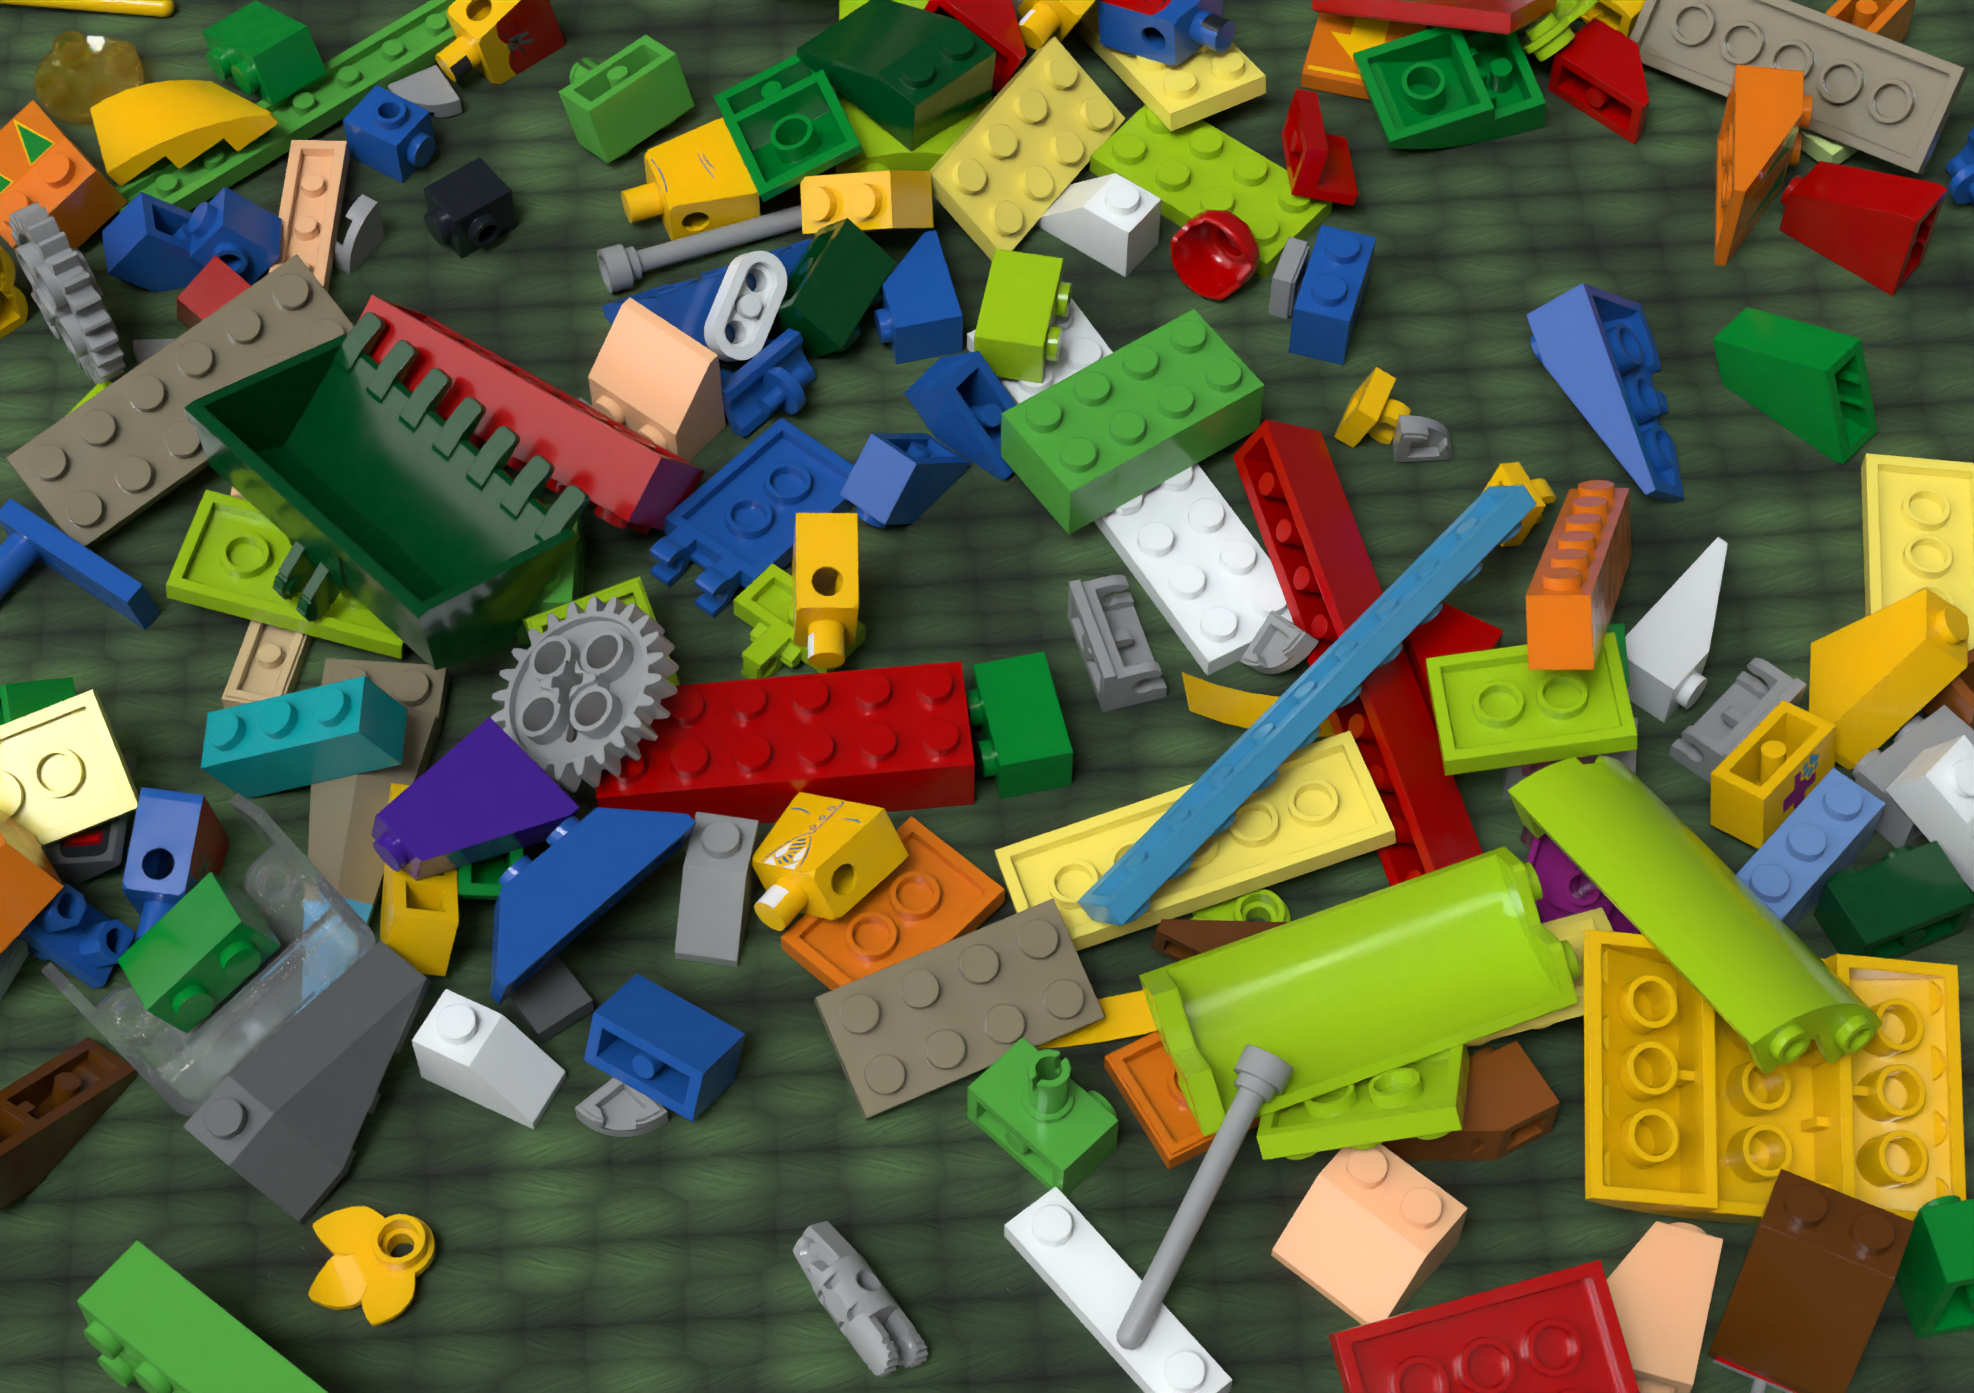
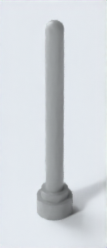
[597,205,802,293]
[1116,1045,1294,1350]

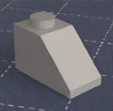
[675,812,761,968]

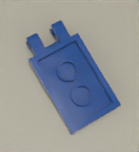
[650,417,854,617]

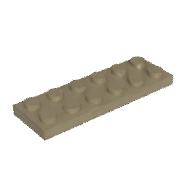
[1629,0,1969,175]
[6,254,354,550]

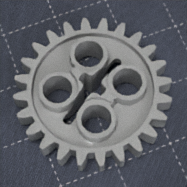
[8,202,126,385]
[491,596,679,793]

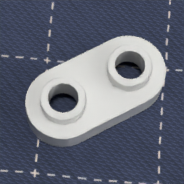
[704,251,787,362]

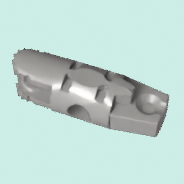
[793,1221,929,1378]

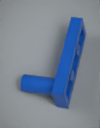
[0,498,160,630]

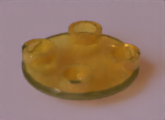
[34,31,144,124]

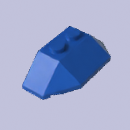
[490,807,696,1005]

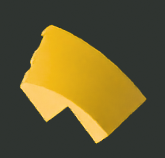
[90,80,278,187]

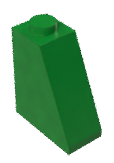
[1713,307,1878,464]

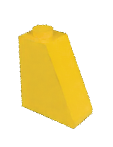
[1809,588,1969,770]

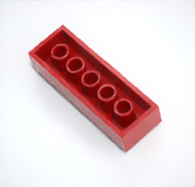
[359,295,705,535]
[596,661,975,824]

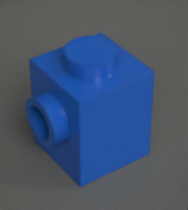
[343,85,436,184]
[188,187,282,285]

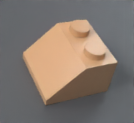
[588,297,726,461]
[1271,1144,1468,1325]

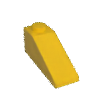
[380,783,459,976]

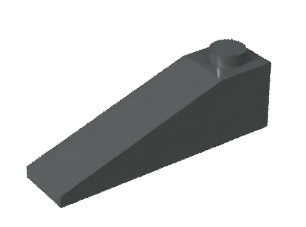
[183,941,431,1225]

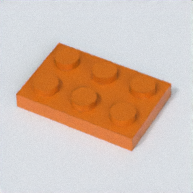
[781,816,1005,991]

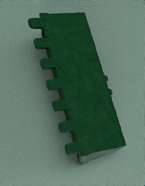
[184,312,590,670]

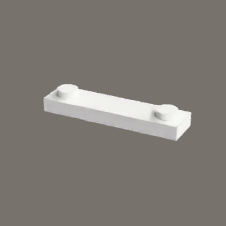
[1004,1186,1232,1393]

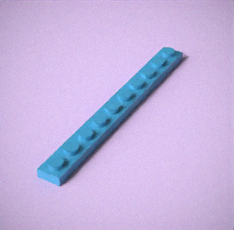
[1077,485,1537,926]

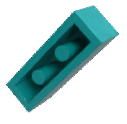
[201,676,407,799]

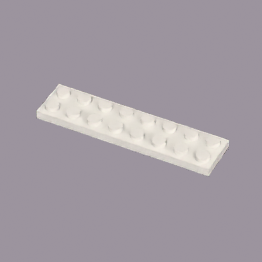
[967,298,1294,676]

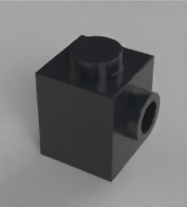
[424,157,517,259]

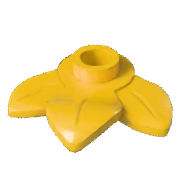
[308,1206,436,1327]

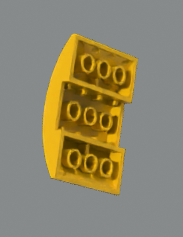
[1584,929,1966,1225]

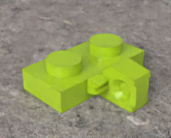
[734,563,866,679]

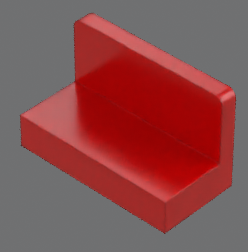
[1281,88,1358,205]

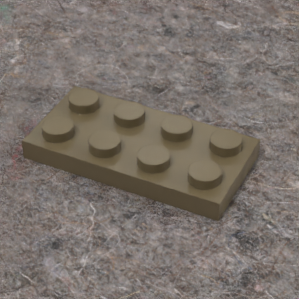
[814,898,1105,1120]

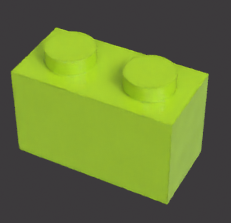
[974,248,1072,383]

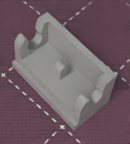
[1067,575,1167,712]
[1668,658,1807,785]

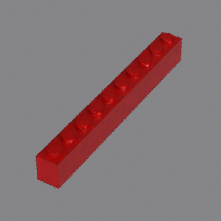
[1233,419,1483,886]

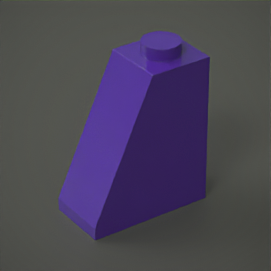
[371,717,579,881]

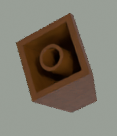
[1707,1169,1915,1393]

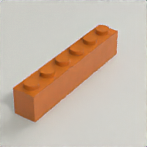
[1526,480,1632,670]

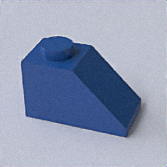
[102,192,205,293]
[874,230,963,364]
[904,351,1016,480]
[840,433,970,529]

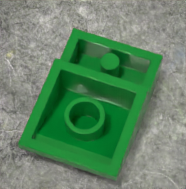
[1353,26,1546,149]
[714,54,864,202]

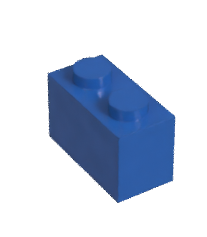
[1288,225,1377,365]
[584,974,745,1122]

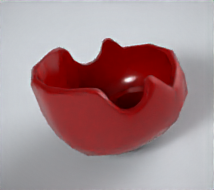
[1170,209,1261,300]

